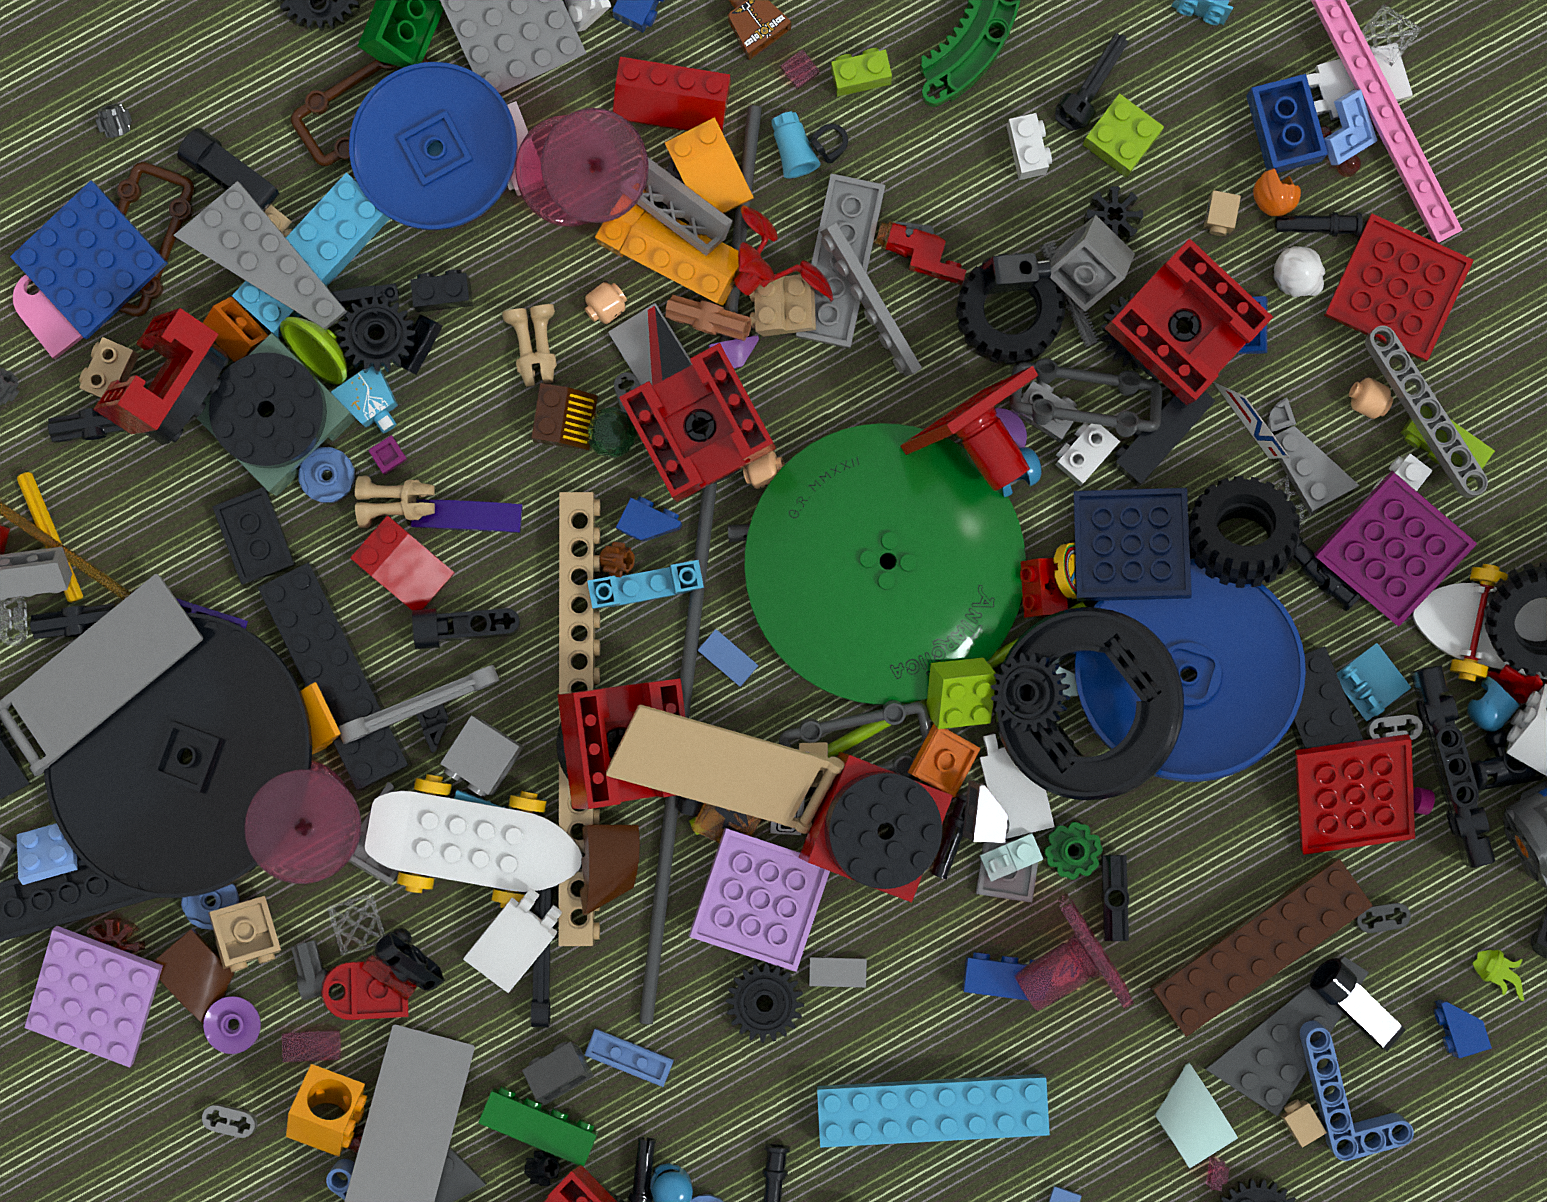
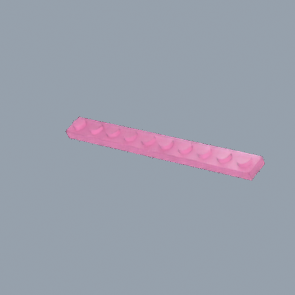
[1311,0,1462,243]

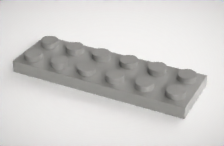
[796,173,885,349]

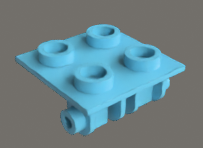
[1171,0,1233,25]
[1336,643,1411,722]

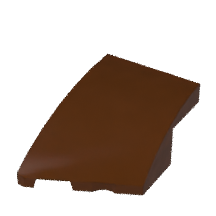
[580,825,640,915]
[153,928,235,1024]

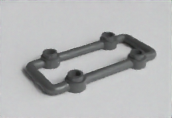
[1010,358,1162,437]
[779,700,931,792]

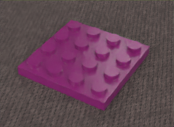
[1314,470,1477,627]

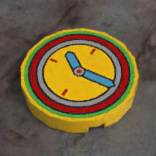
[1054,543,1077,599]

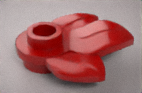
[1487,664,1543,703]

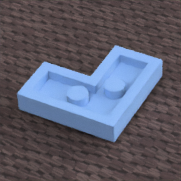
[1324,89,1377,165]

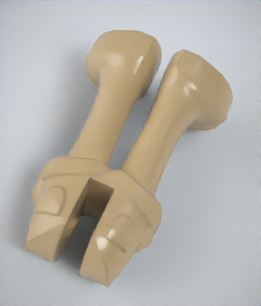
[502,304,557,387]
[355,475,435,528]

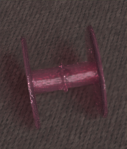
[515,108,649,227]
[245,761,361,884]

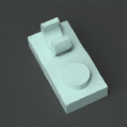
[979,833,1043,882]

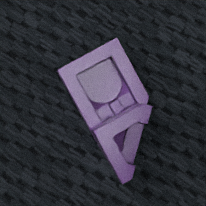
[708,335,759,369]

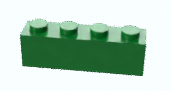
[478,1086,598,1167]

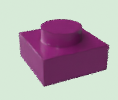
[368,435,408,475]

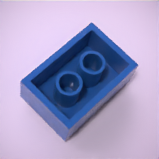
[1246,74,1328,173]

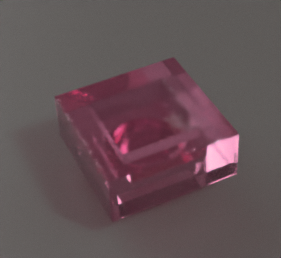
[781,49,819,90]
[1206,1157,1229,1191]

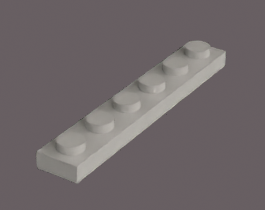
[820,223,922,377]

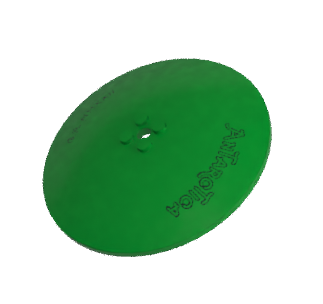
[744,423,1026,705]

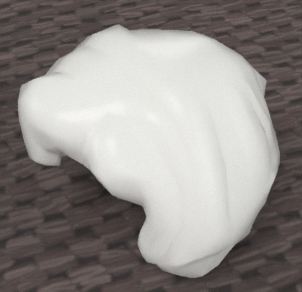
[1274,246,1325,297]

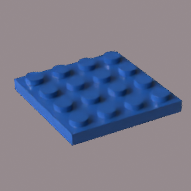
[10,180,168,339]

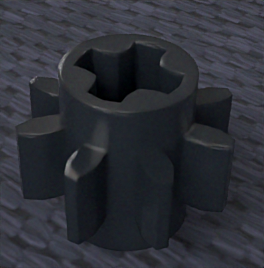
[524,1150,560,1186]

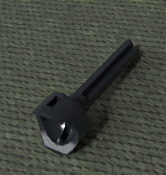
[1055,33,1129,131]

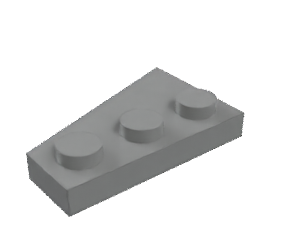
[1275,426,1360,513]

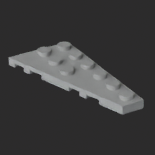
[173,181,347,330]

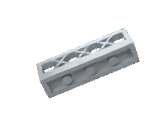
[619,155,732,256]

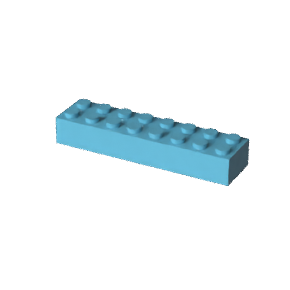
[817,1074,1050,1148]

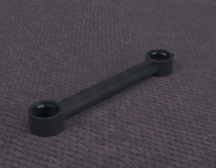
[531,887,552,1028]

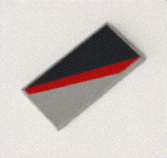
[608,303,692,386]

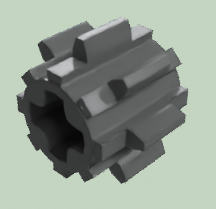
[95,103,132,138]
[0,368,19,405]

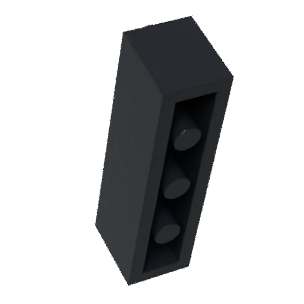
[1113,391,1216,487]

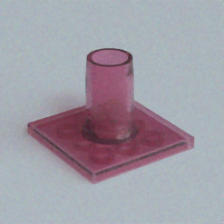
[1014,893,1134,1012]

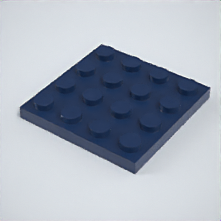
[1074,488,1192,601]

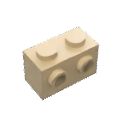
[79,337,140,398]

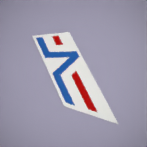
[1213,382,1290,459]

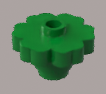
[1044,822,1103,880]

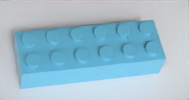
[232,173,390,338]

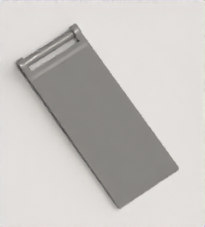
[0,574,203,776]
[344,1025,475,1202]

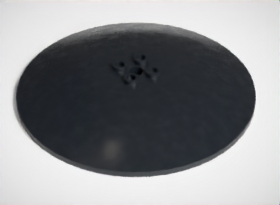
[44,613,312,898]

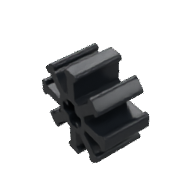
[1084,186,1143,242]

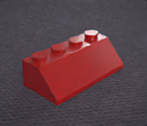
[612,57,731,133]

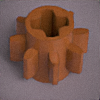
[600,541,635,578]

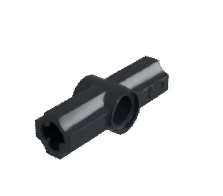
[48,408,125,443]
[30,603,117,640]
[1101,855,1130,941]

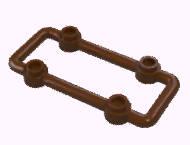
[291,56,429,166]
[117,162,194,317]

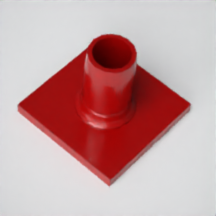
[900,366,1039,491]

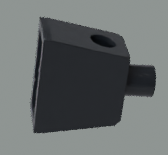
[980,253,1051,295]

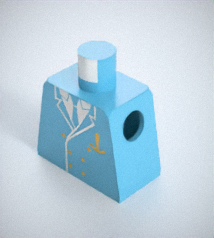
[331,366,398,433]

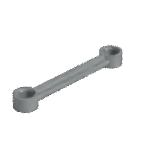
[338,665,500,744]

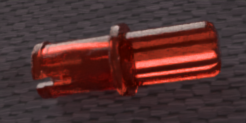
[362,955,417,1000]

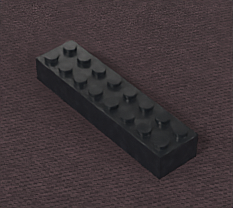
[258,562,412,790]

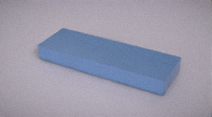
[584,1028,674,1087]

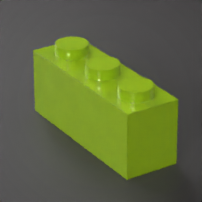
[1400,405,1495,481]

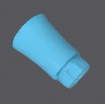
[771,111,821,178]

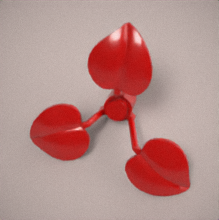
[734,205,834,302]

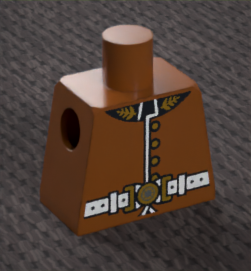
[728,0,791,60]

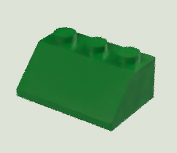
[357,0,444,68]

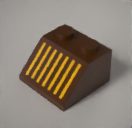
[531,383,598,451]

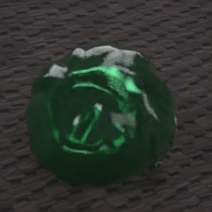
[588,407,637,459]

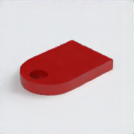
[321,960,408,1020]

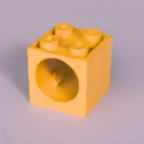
[286,1064,367,1157]

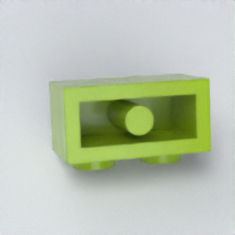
[831,48,892,97]

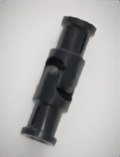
[1293,536,1361,612]

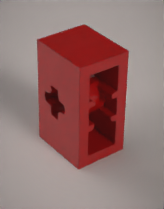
[1020,558,1068,618]

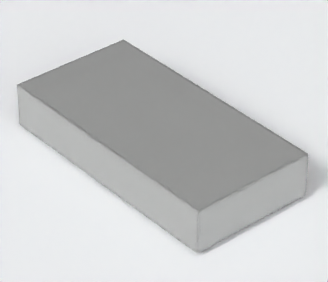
[809,957,867,988]

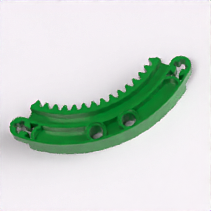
[920,0,1020,107]

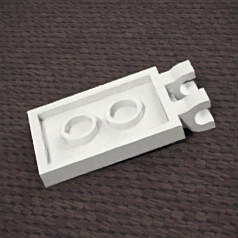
[1306,43,1413,120]
[979,734,1055,839]
[463,888,562,993]

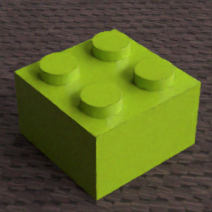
[1082,93,1164,178]
[926,658,996,729]

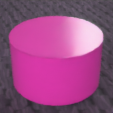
[1413,787,1435,815]

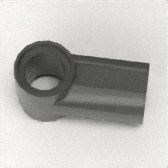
[291,940,332,1000]

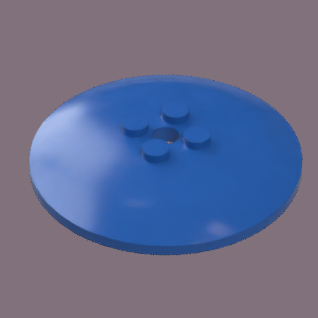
[349,62,518,230]

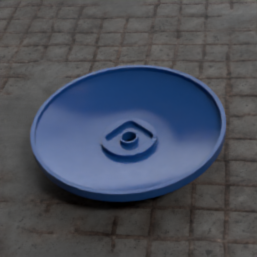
[1075,559,1306,782]

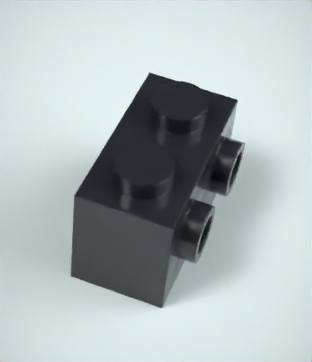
[410,270,473,313]

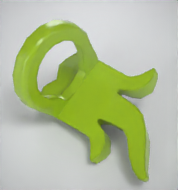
[1472,949,1524,1001]

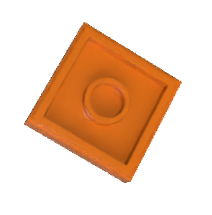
[908,724,981,798]

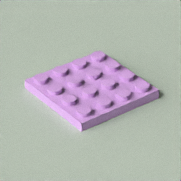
[688,828,830,972]
[24,926,163,1067]

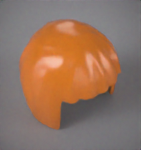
[1253,169,1301,216]

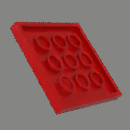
[1324,213,1474,362]
[1295,734,1415,855]

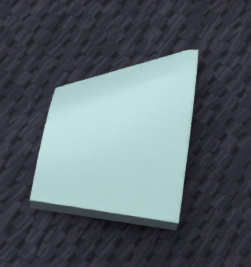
[1155,1063,1238,1168]

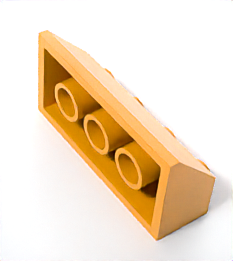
[619,211,740,306]

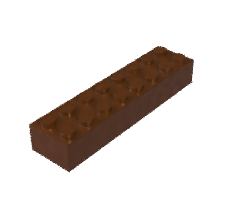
[1149,858,1373,1037]

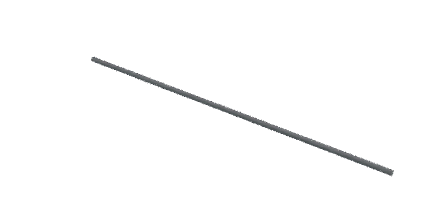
[639,105,762,1024]

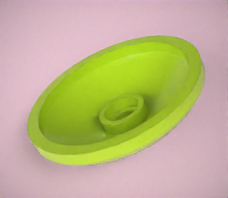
[280,317,347,385]

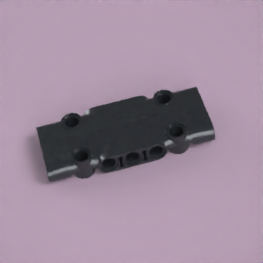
[1410,665,1496,868]

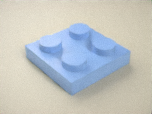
[17,823,78,885]

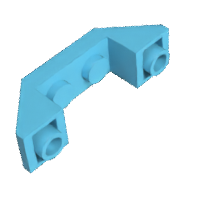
[587,560,704,609]

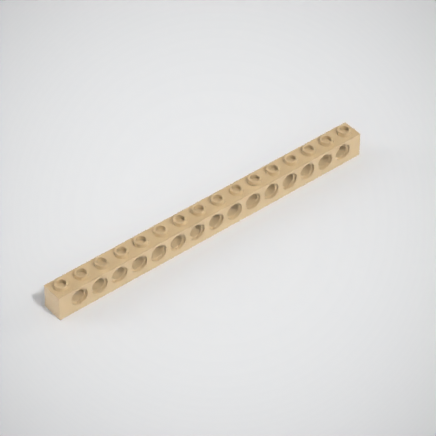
[559,492,600,946]

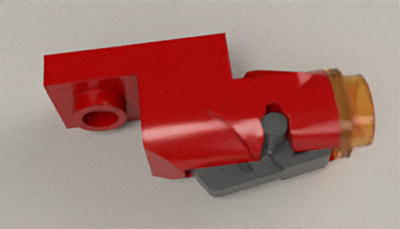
[875,221,967,286]

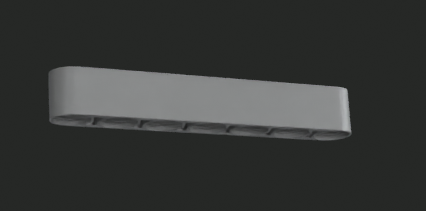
[1365,326,1488,498]

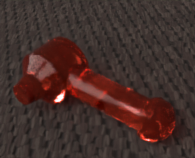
[1321,126,1361,177]

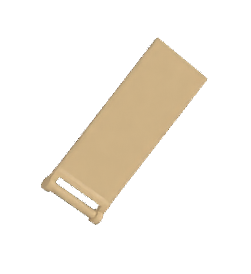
[606,705,845,834]

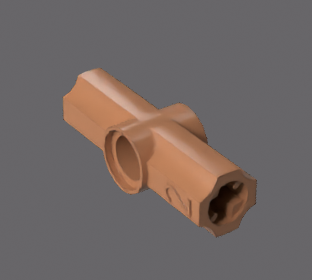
[665,295,752,342]

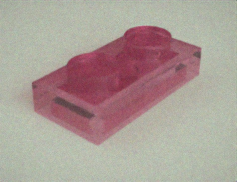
[282,1030,341,1062]

